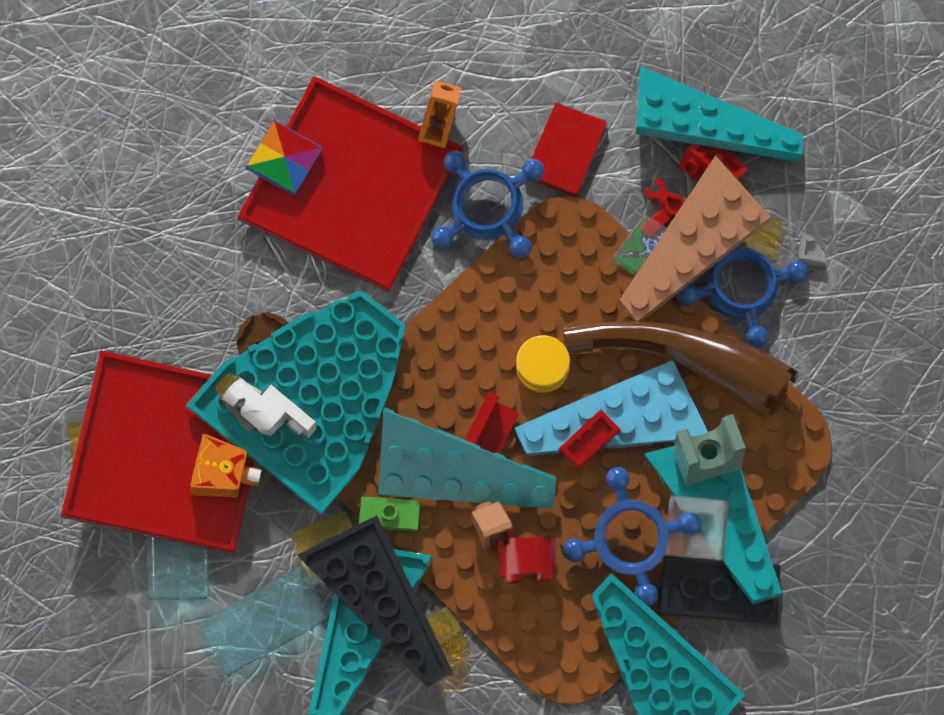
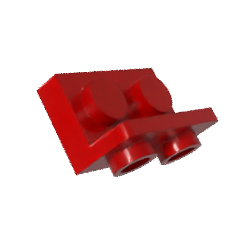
[679,144,749,182]

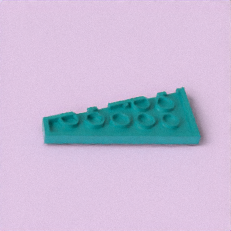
[635,67,803,162]
[378,407,556,509]

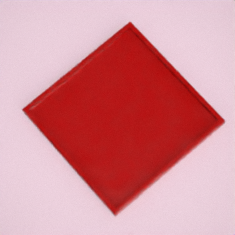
[237,75,464,293]
[61,350,255,555]

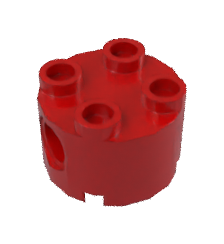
[496,537,558,584]

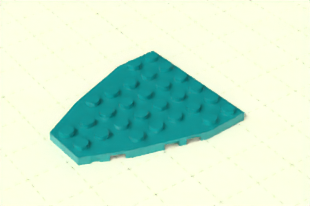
[186,290,406,516]

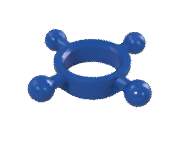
[431,150,544,258]
[676,247,808,348]
[563,467,702,607]

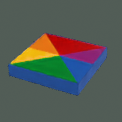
[245,120,323,196]

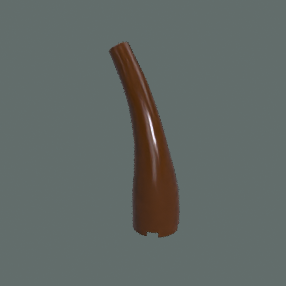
[563,321,799,420]

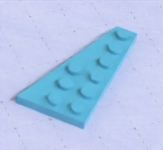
[514,360,708,456]

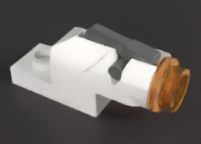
[215,373,316,438]

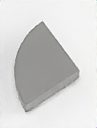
[797,234,827,267]

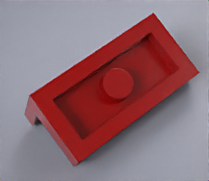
[464,391,519,454]

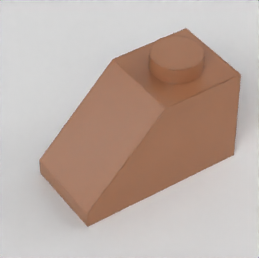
[471,501,513,551]

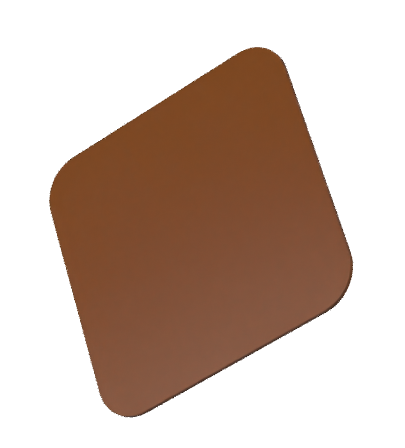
[337,197,832,705]

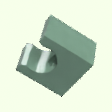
[674,414,746,486]

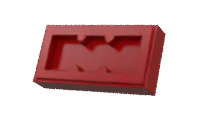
[558,409,621,471]

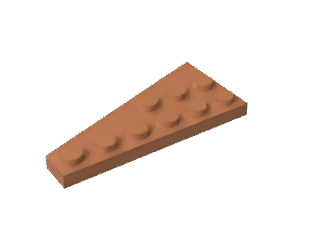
[619,156,771,322]

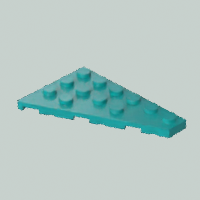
[590,573,745,715]

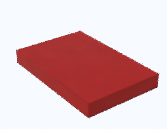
[531,102,607,197]

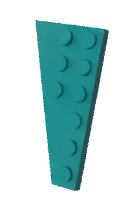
[644,446,782,604]
[308,549,433,715]

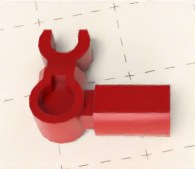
[640,178,685,243]

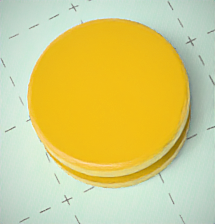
[516,335,570,393]

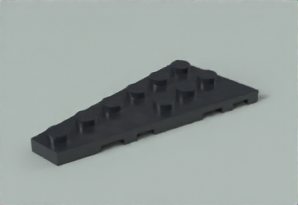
[297,515,454,687]

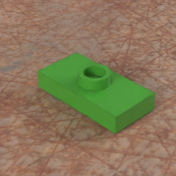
[359,497,420,532]

